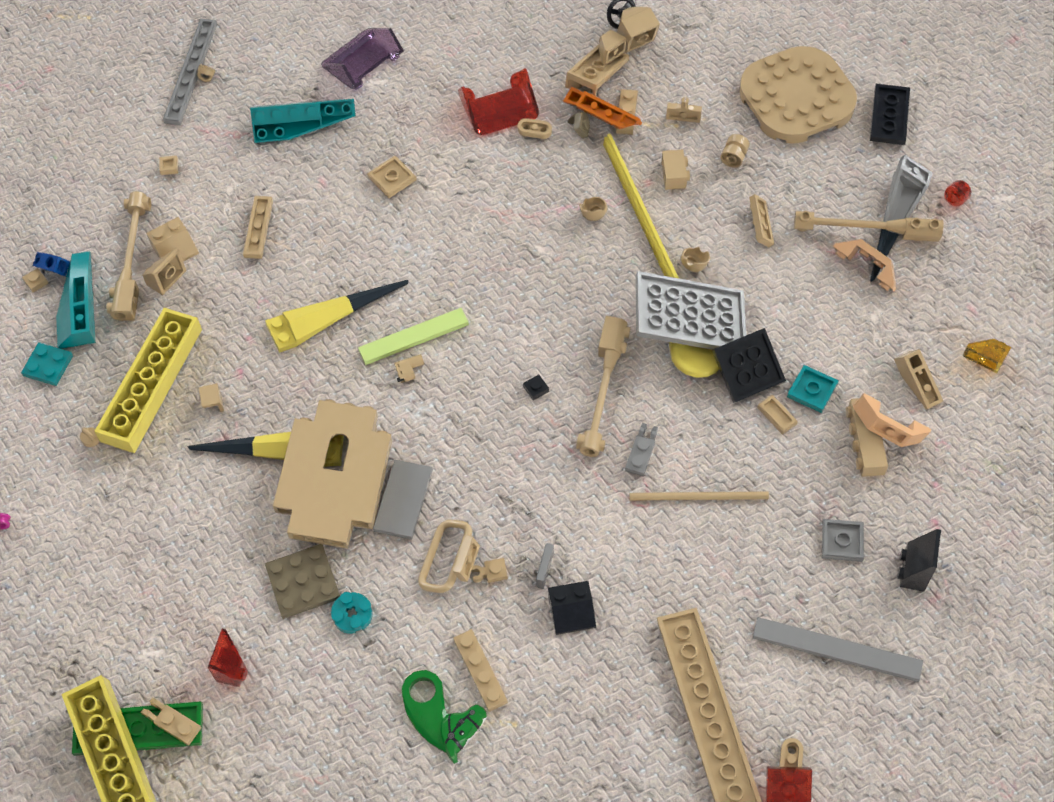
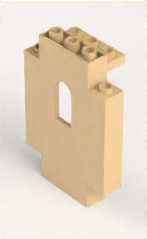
[273,399,392,549]

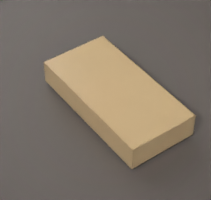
[757,395,798,435]

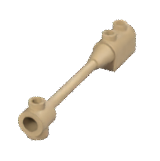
[107,191,152,321]
[794,211,944,242]
[576,316,631,457]

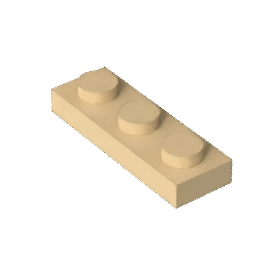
[616,89,638,135]
[749,194,774,247]

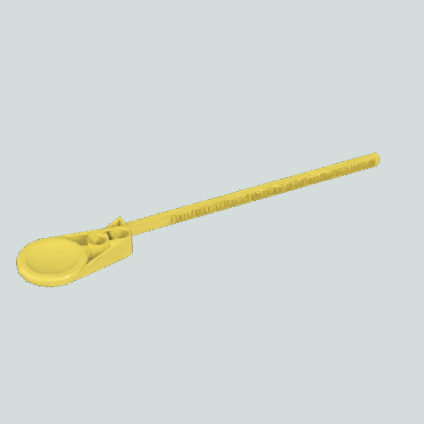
[603,134,719,378]

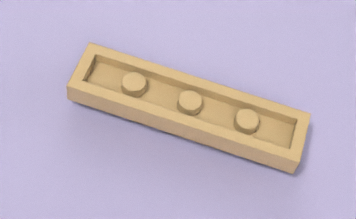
[243,196,273,259]
[453,629,508,712]

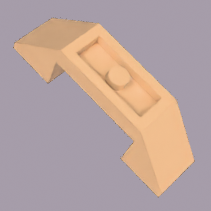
[833,239,896,291]
[853,393,931,447]

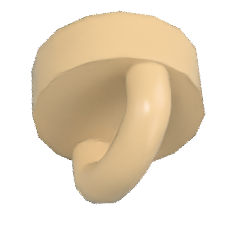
[197,64,215,82]
[80,427,100,447]

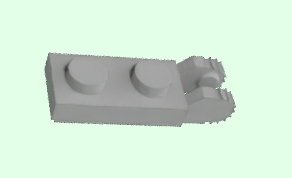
[625,423,658,476]

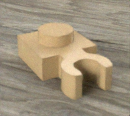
[471,558,508,583]

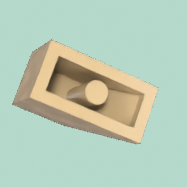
[599,30,627,65]

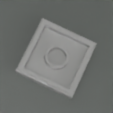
[822,519,864,562]

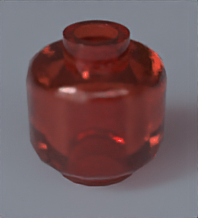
[944,180,972,206]

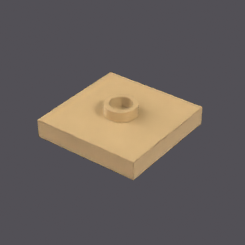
[367,156,417,198]

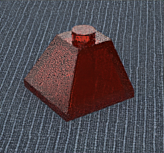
[208,628,248,687]

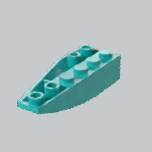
[250,99,356,143]
[56,251,96,349]

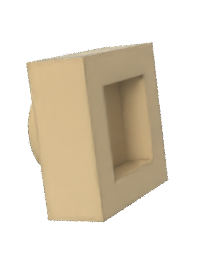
[159,156,178,175]
[22,268,49,293]

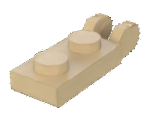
[141,698,202,746]

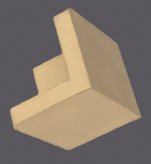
[199,383,224,412]

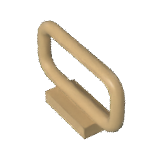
[418,520,480,593]

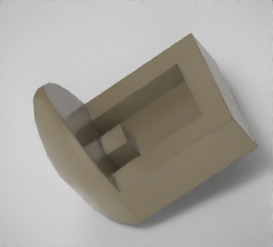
[567,112,590,139]

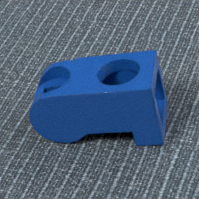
[32,252,70,277]

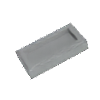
[536,543,554,589]

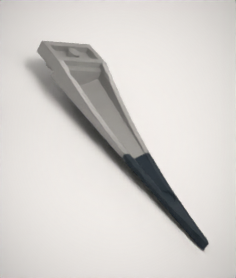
[870,155,933,282]

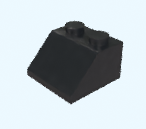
[548,581,596,635]

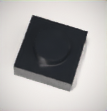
[523,374,549,401]

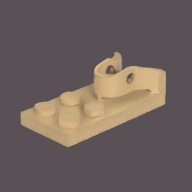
[565,44,630,96]

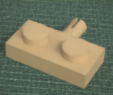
[666,97,702,123]

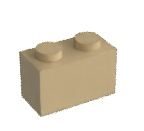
[661,149,690,190]

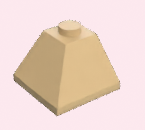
[142,248,187,295]

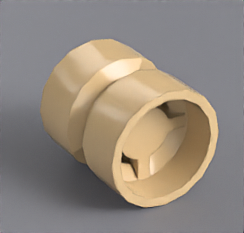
[720,134,750,168]

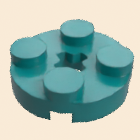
[331,592,373,634]

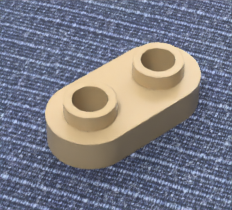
[518,119,552,139]
[779,738,803,783]

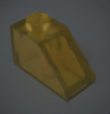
[963,339,1011,373]

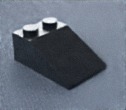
[897,529,941,592]

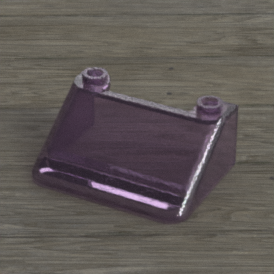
[321,28,404,90]

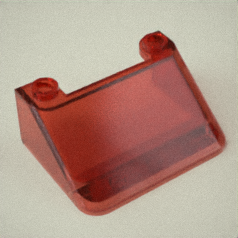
[458,68,539,135]

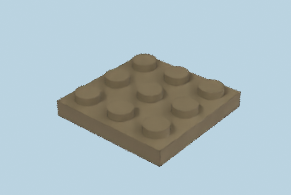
[265,544,340,619]

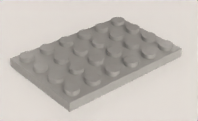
[635,271,747,349]

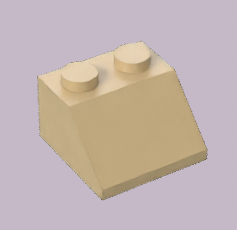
[146,217,199,262]

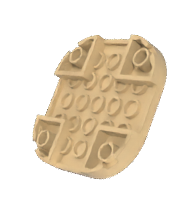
[739,46,857,144]

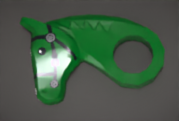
[402,670,487,764]

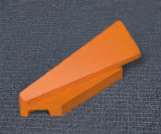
[563,87,642,129]

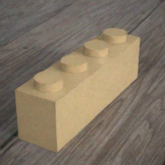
[846,397,888,477]

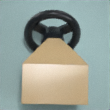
[606,0,660,53]

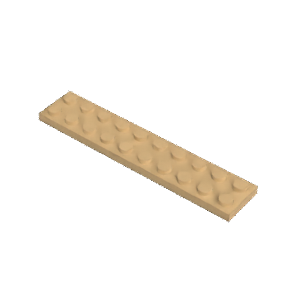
[657,607,762,802]

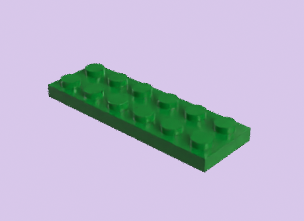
[71,701,203,756]

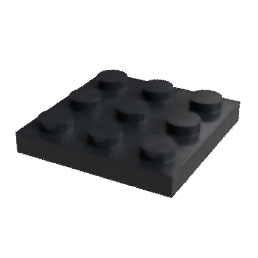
[712,328,786,403]

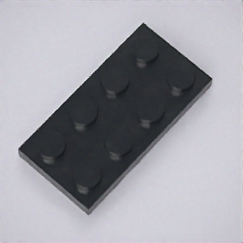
[870,83,910,145]

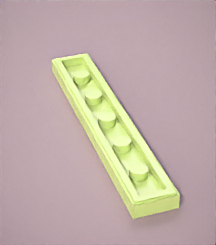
[358,308,469,365]

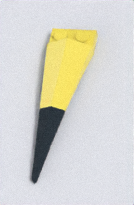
[265,280,408,353]
[187,432,344,467]

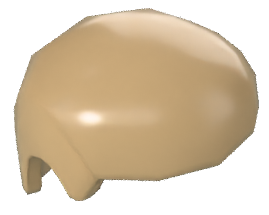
[579,197,608,221]
[680,247,711,272]

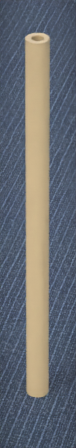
[629,491,769,501]

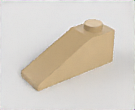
[894,349,943,410]

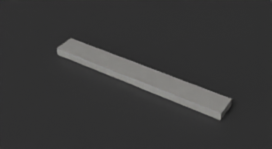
[163,18,217,125]
[753,617,923,682]

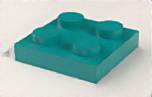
[21,342,73,386]
[787,365,839,413]

